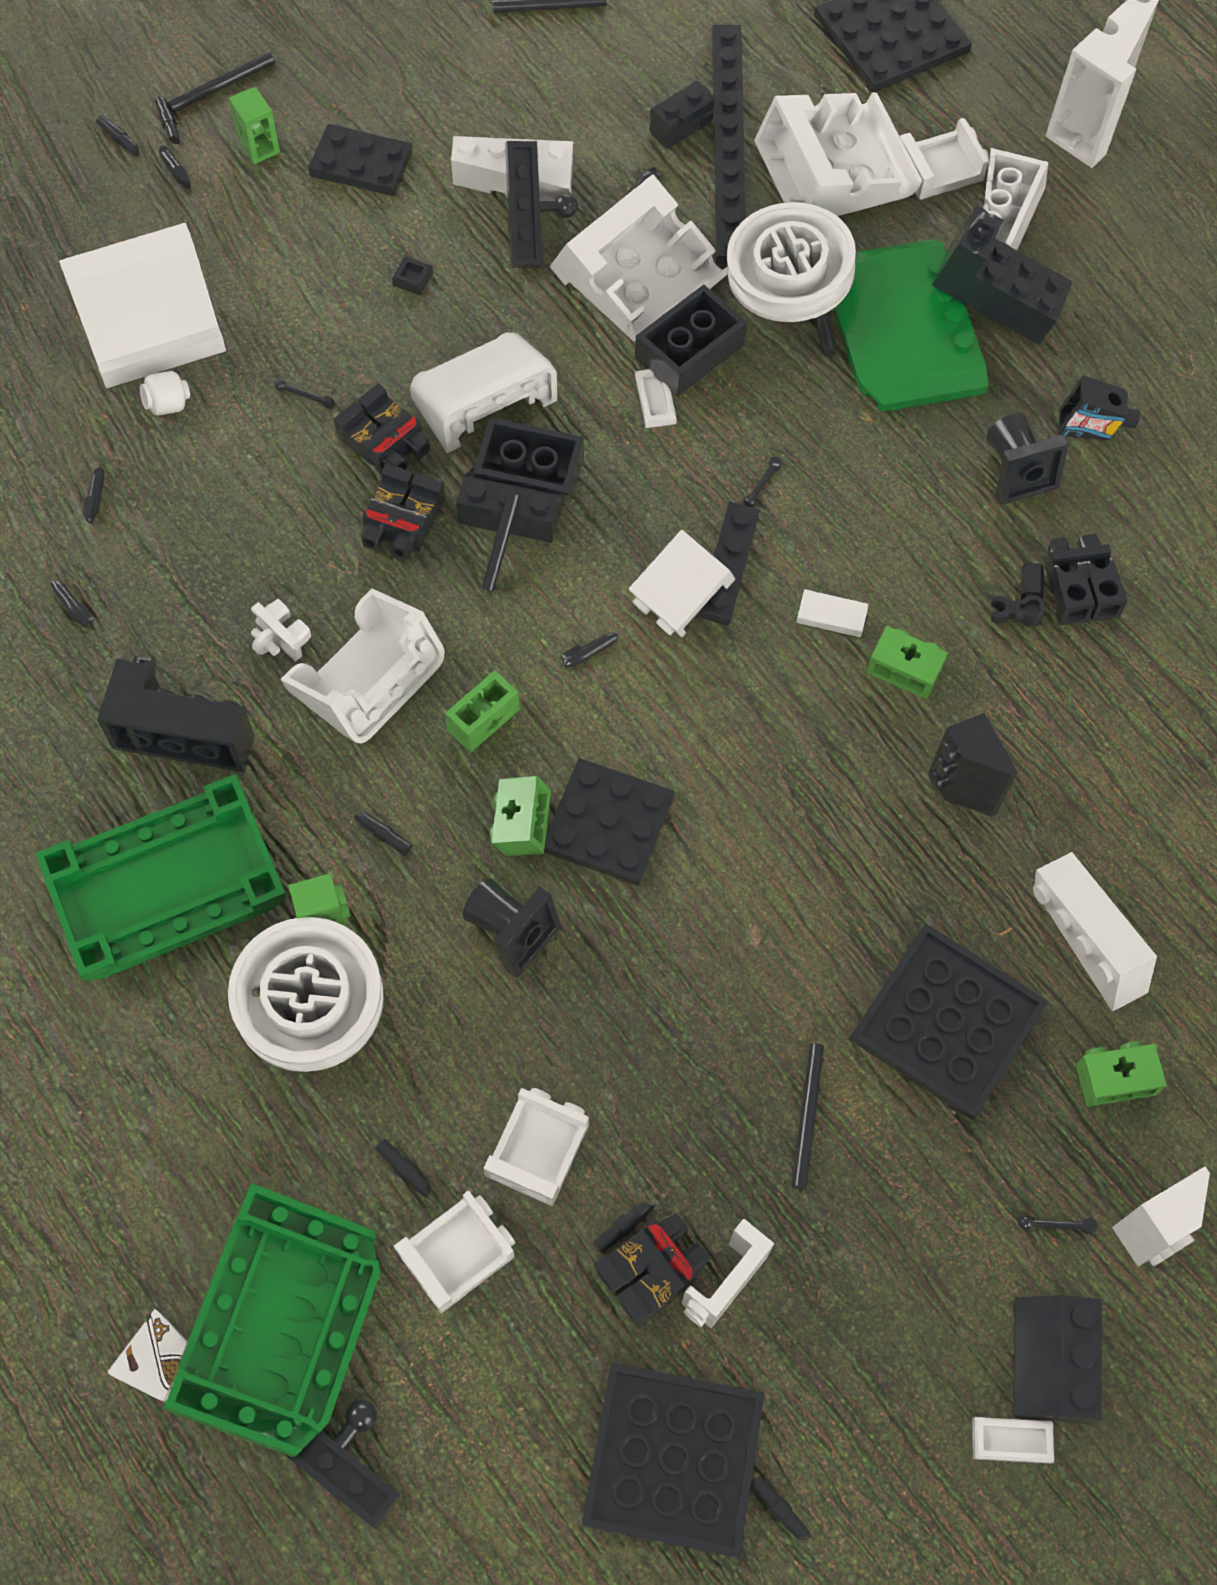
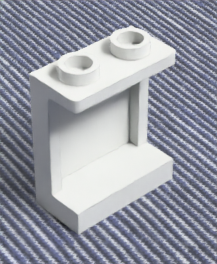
[899,118,989,200]
[629,529,735,638]
[483,1088,589,1207]
[394,1191,515,1314]
[682,1219,774,1328]

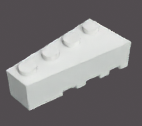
[451,136,573,199]
[984,148,1049,250]
[1033,852,1157,1012]

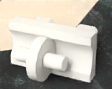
[251,599,311,662]

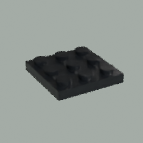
[544,758,675,886]

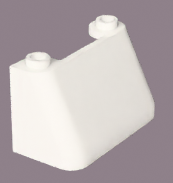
[410,333,557,453]
[280,589,445,743]

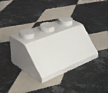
[1112,1167,1210,1267]

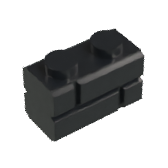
[649,81,715,149]

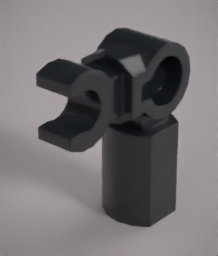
[991,563,1045,627]

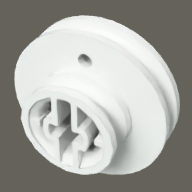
[727,202,856,322]
[228,917,384,1072]

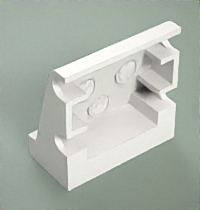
[1045,0,1159,168]
[754,93,922,216]
[550,175,728,342]
[59,223,226,389]

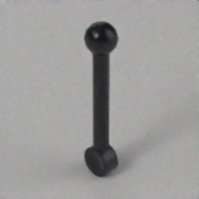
[274,378,335,409]
[743,457,782,508]
[1018,1215,1097,1234]

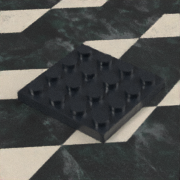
[814,0,972,93]
[849,923,1049,1121]
[581,1363,765,1558]

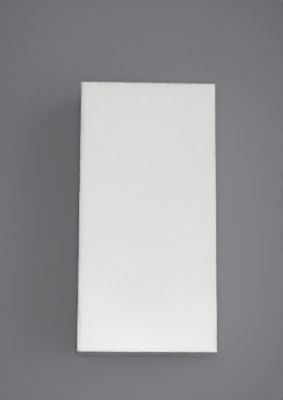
[635,370,677,428]
[796,589,869,637]
[972,1417,1054,1464]

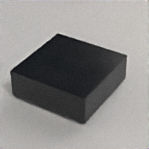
[392,256,433,295]

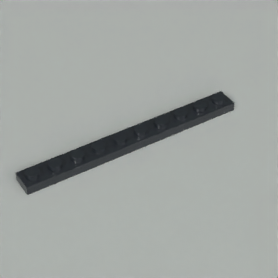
[712,25,746,264]

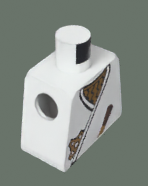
[107,1310,187,1402]

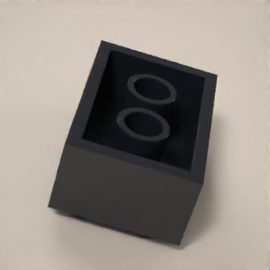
[635,284,747,397]

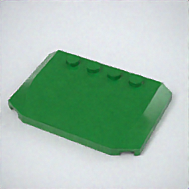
[832,239,988,412]
[162,1183,380,1457]

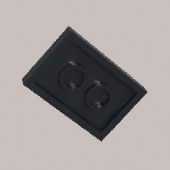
[308,123,413,196]

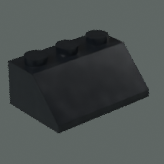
[473,417,584,496]
[456,467,565,543]
[928,713,1018,817]
[1013,1295,1102,1425]

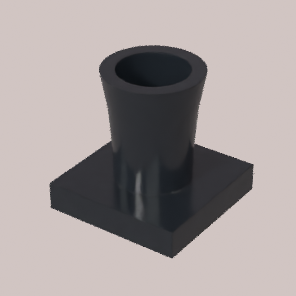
[986,414,1069,505]
[463,879,561,978]

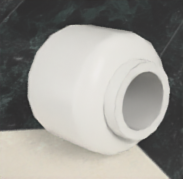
[140,371,190,416]

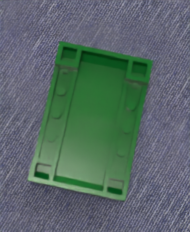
[35,774,287,981]

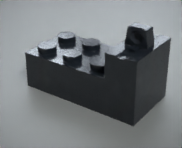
[932,204,1072,345]
[97,656,255,772]

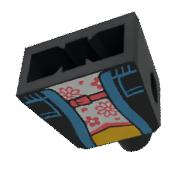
[1058,376,1140,440]

